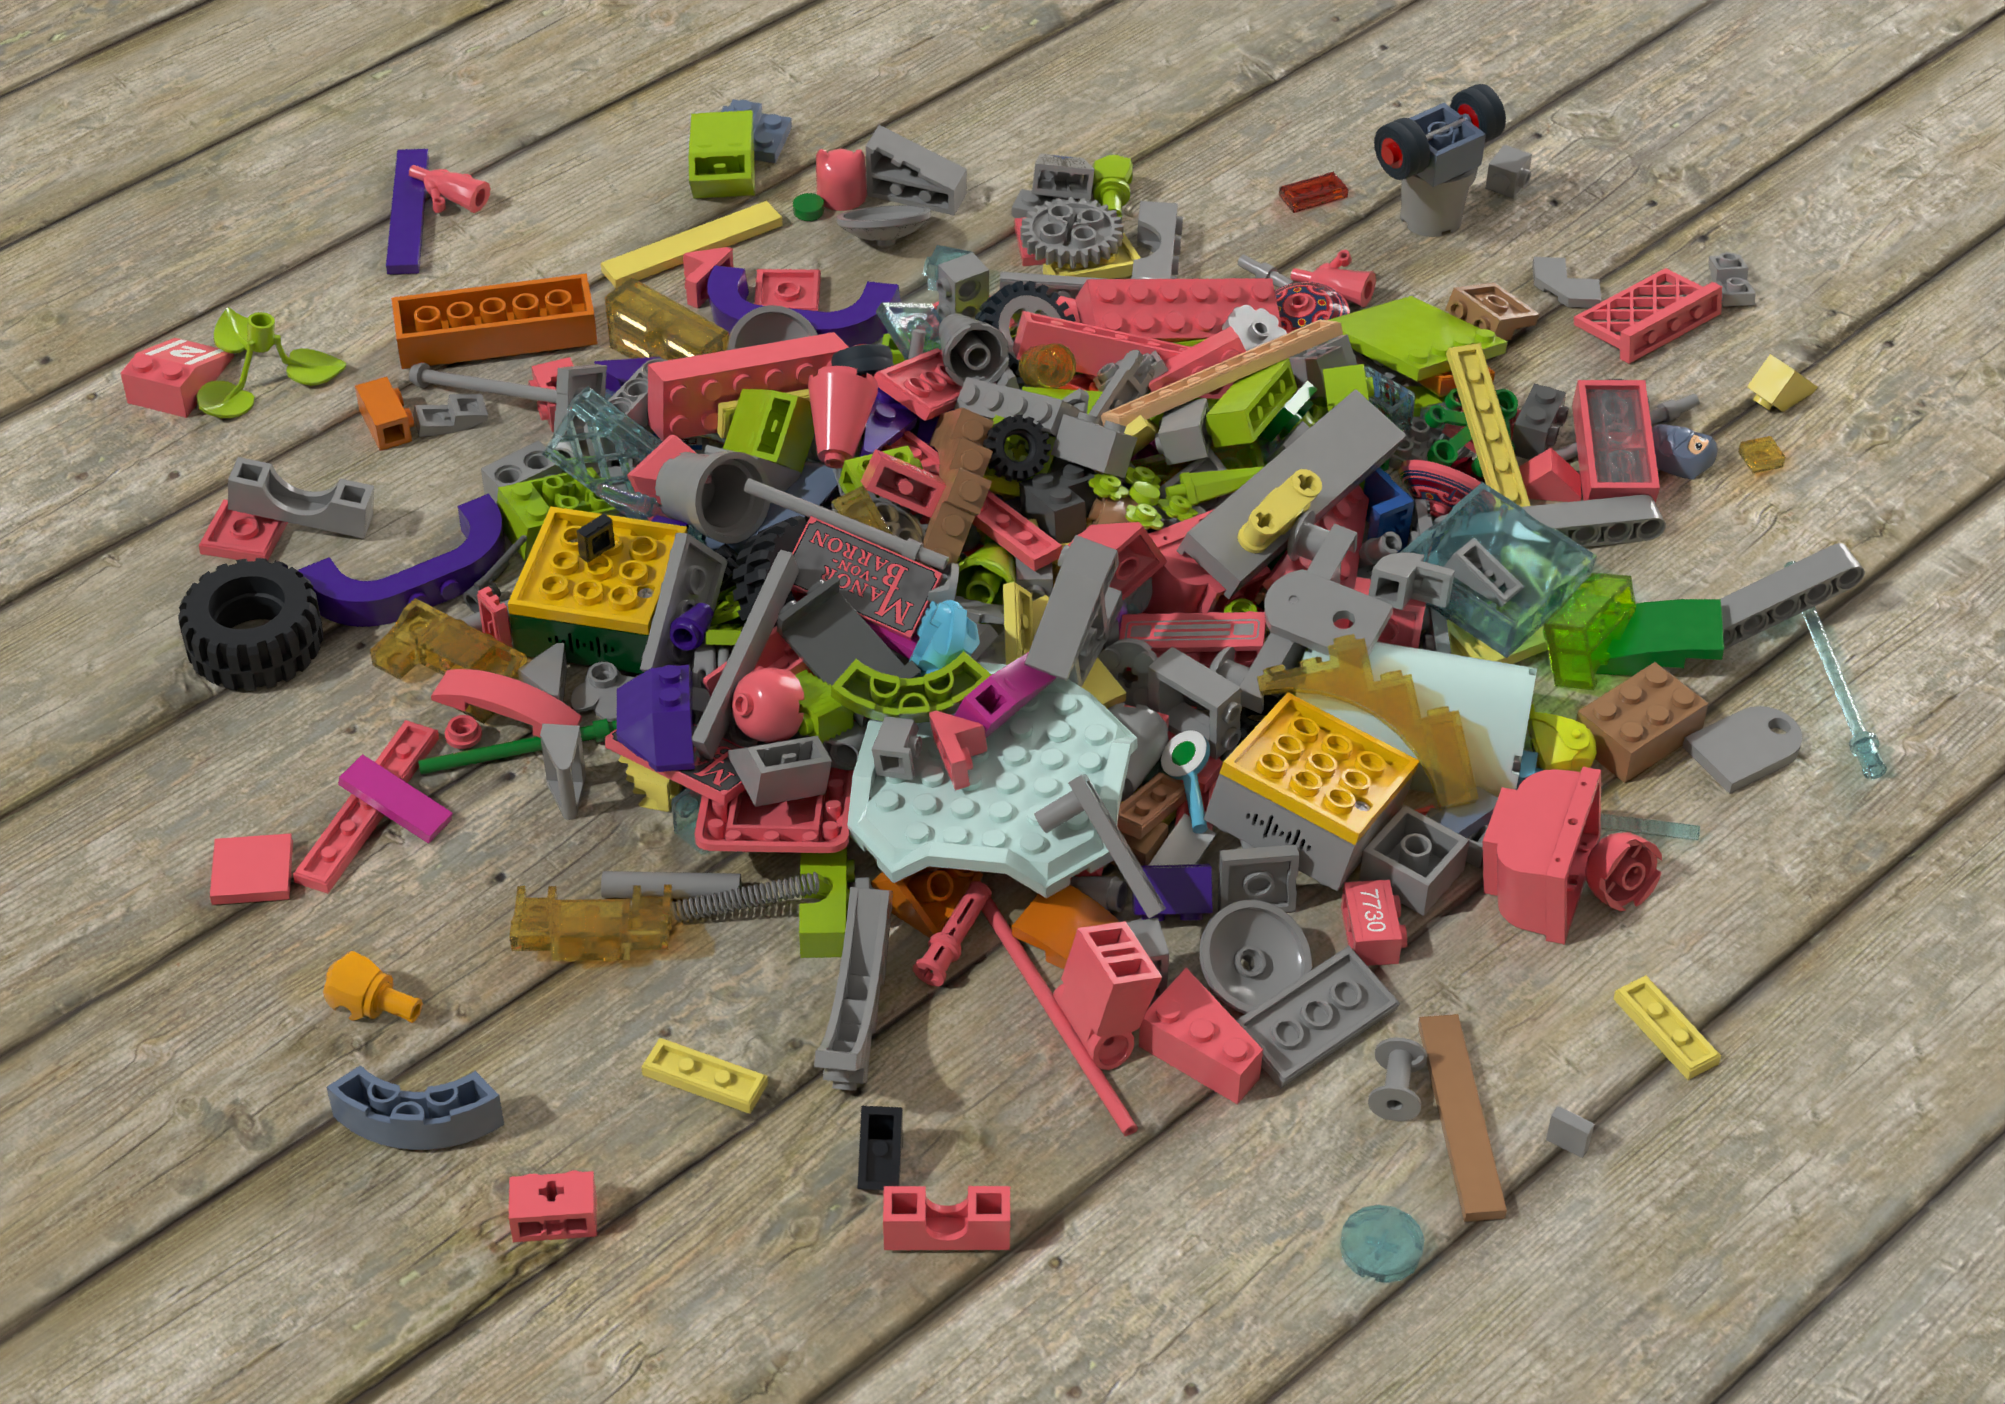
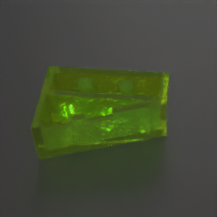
[1543,573,1636,691]

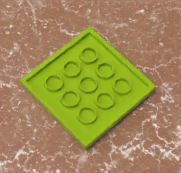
[1329,296,1508,381]

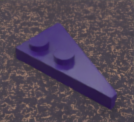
[860,388,920,457]

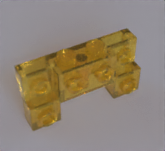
[370,598,528,724]
[509,884,673,962]

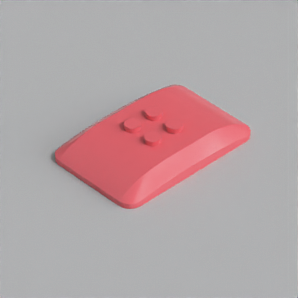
[695,747,854,853]

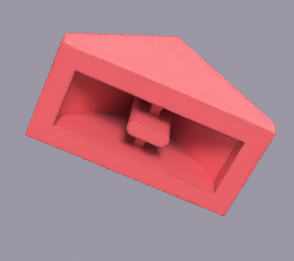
[1519,448,1581,502]

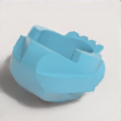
[909,600,980,677]

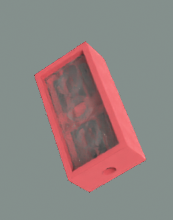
[1572,380,1660,503]

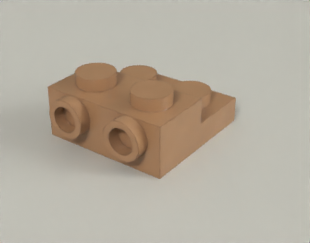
[1445,282,1540,340]

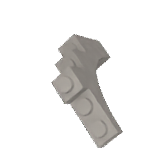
[814,887,893,1090]

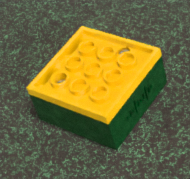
[508,506,687,674]

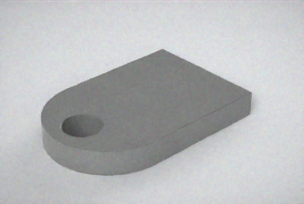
[1683,706,1802,794]

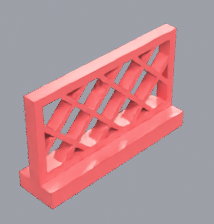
[1574,268,1722,364]

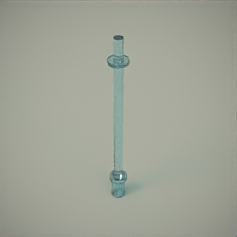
[1784,561,1887,779]

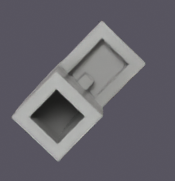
[1369,553,1455,610]

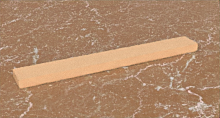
[1101,319,1343,426]

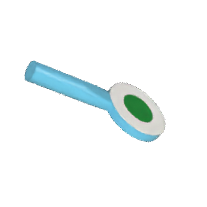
[1161,730,1210,834]

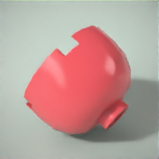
[732,667,804,743]
[1585,832,1662,911]

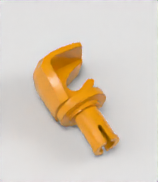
[323,951,423,1023]

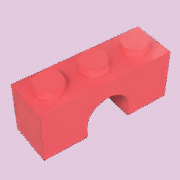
[883,1186,1010,1250]

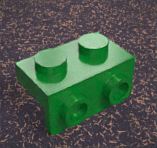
[1260,381,1318,442]

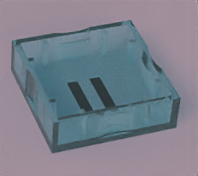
[1400,482,1597,658]

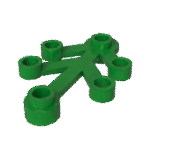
[1424,388,1518,477]

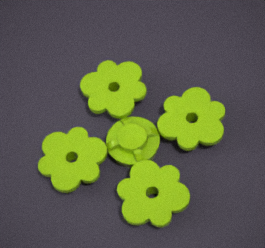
[1088,466,1198,530]

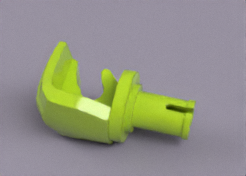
[1092,155,1133,218]

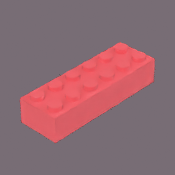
[1076,278,1282,342]
[648,332,849,442]

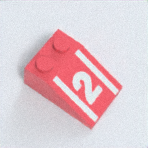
[120,338,234,418]

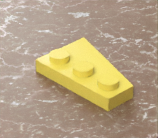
[1043,233,1141,279]

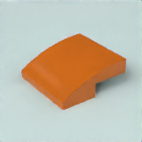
[1012,885,1119,969]

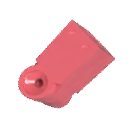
[1053,921,1162,1070]

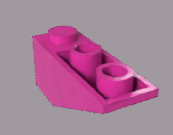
[954,652,1057,738]

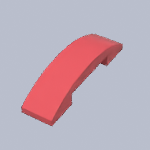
[431,669,582,738]

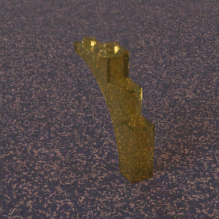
[1257,634,1479,810]

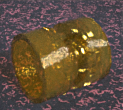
[1019,343,1076,388]

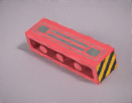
[1119,611,1270,671]

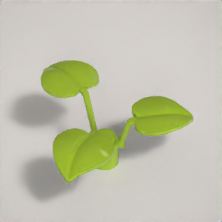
[197,307,346,418]

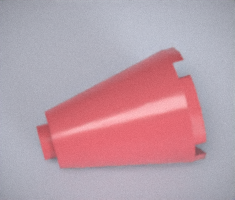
[808,366,878,469]

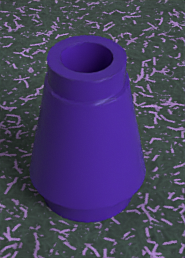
[670,603,714,650]

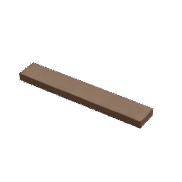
[1418,1014,1507,1222]

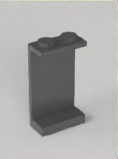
[777,574,921,728]

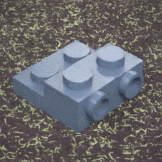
[721,99,792,163]

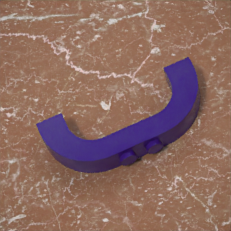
[707,265,902,347]
[298,494,505,627]

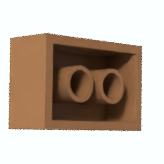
[1576,662,1708,783]

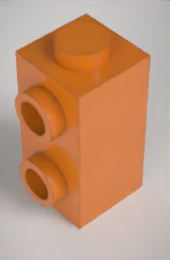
[355,376,415,451]

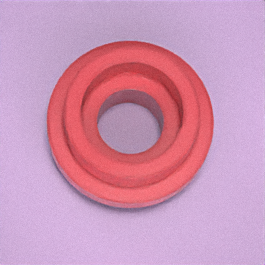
[445,715,482,749]

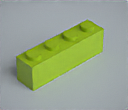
[1205,358,1297,447]

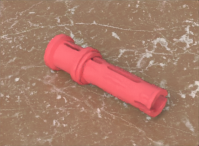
[913,881,992,986]

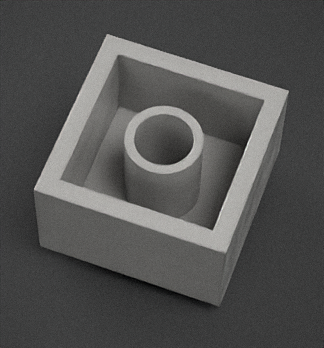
[1359,805,1469,916]

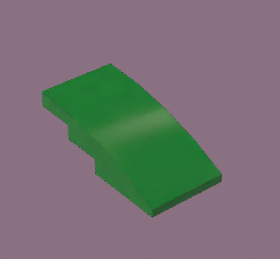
[1573,599,1724,676]

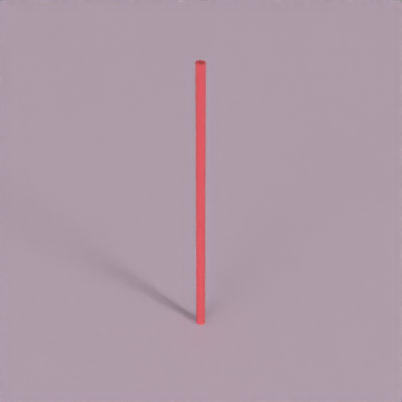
[980,880,1138,1136]

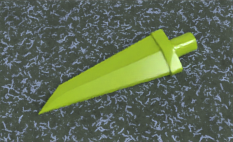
[1165,467,1263,507]

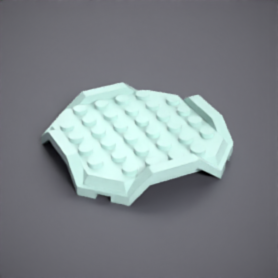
[847,662,1138,898]

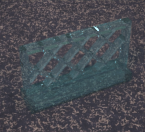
[542,386,662,521]

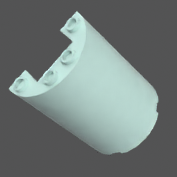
[1296,642,1537,798]

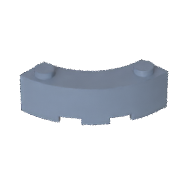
[326,1065,504,1150]

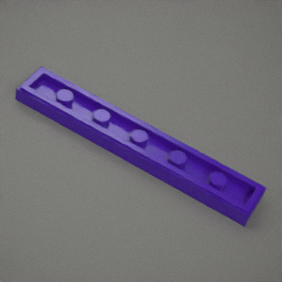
[386,149,429,275]

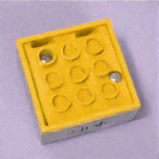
[1204,692,1420,891]

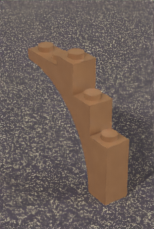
[917,407,994,570]

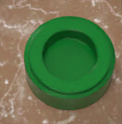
[793,193,824,221]

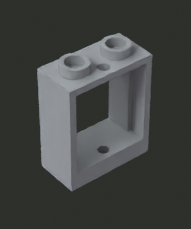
[1148,647,1242,760]

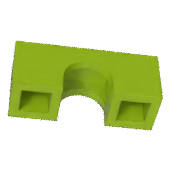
[799,847,855,958]

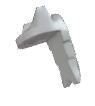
[927,563,1004,624]

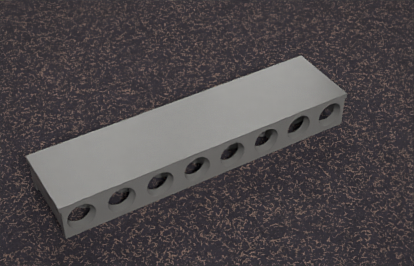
[1176,389,1407,599]

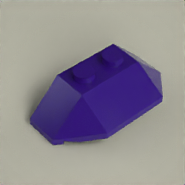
[617,665,695,772]

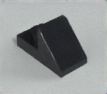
[857,1106,903,1190]

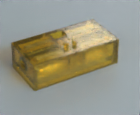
[605,278,729,360]

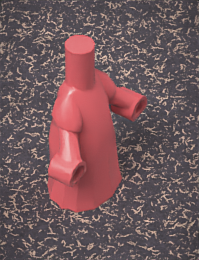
[409,165,491,213]
[1291,250,1376,308]

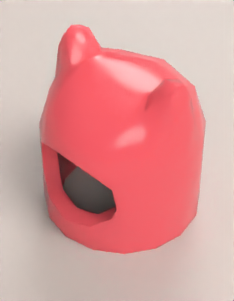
[816,148,867,211]

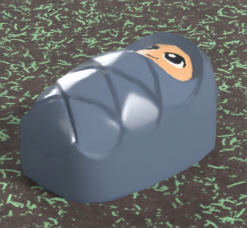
[1652,424,1718,480]

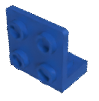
[1363,467,1414,553]

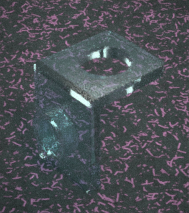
[671,788,709,855]

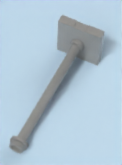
[409,363,607,437]
[1217,749,1299,912]

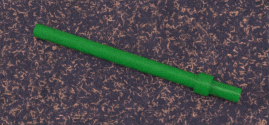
[418,718,617,775]

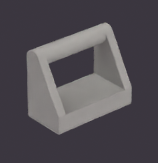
[540,723,586,820]

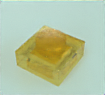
[1738,436,1786,474]

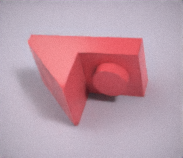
[683,247,734,309]
[929,711,987,790]

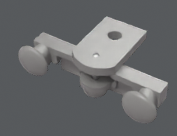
[1209,510,1393,714]

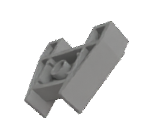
[1025,535,1123,687]

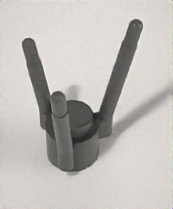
[463,535,527,613]

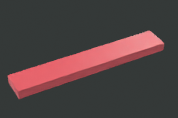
[293,720,439,894]

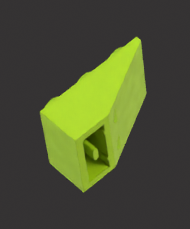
[688,110,755,199]
[723,389,814,473]
[497,467,622,561]

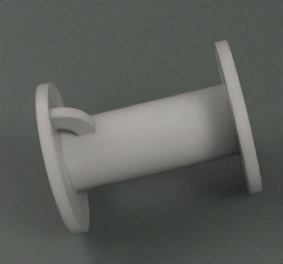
[1368,1038,1427,1121]

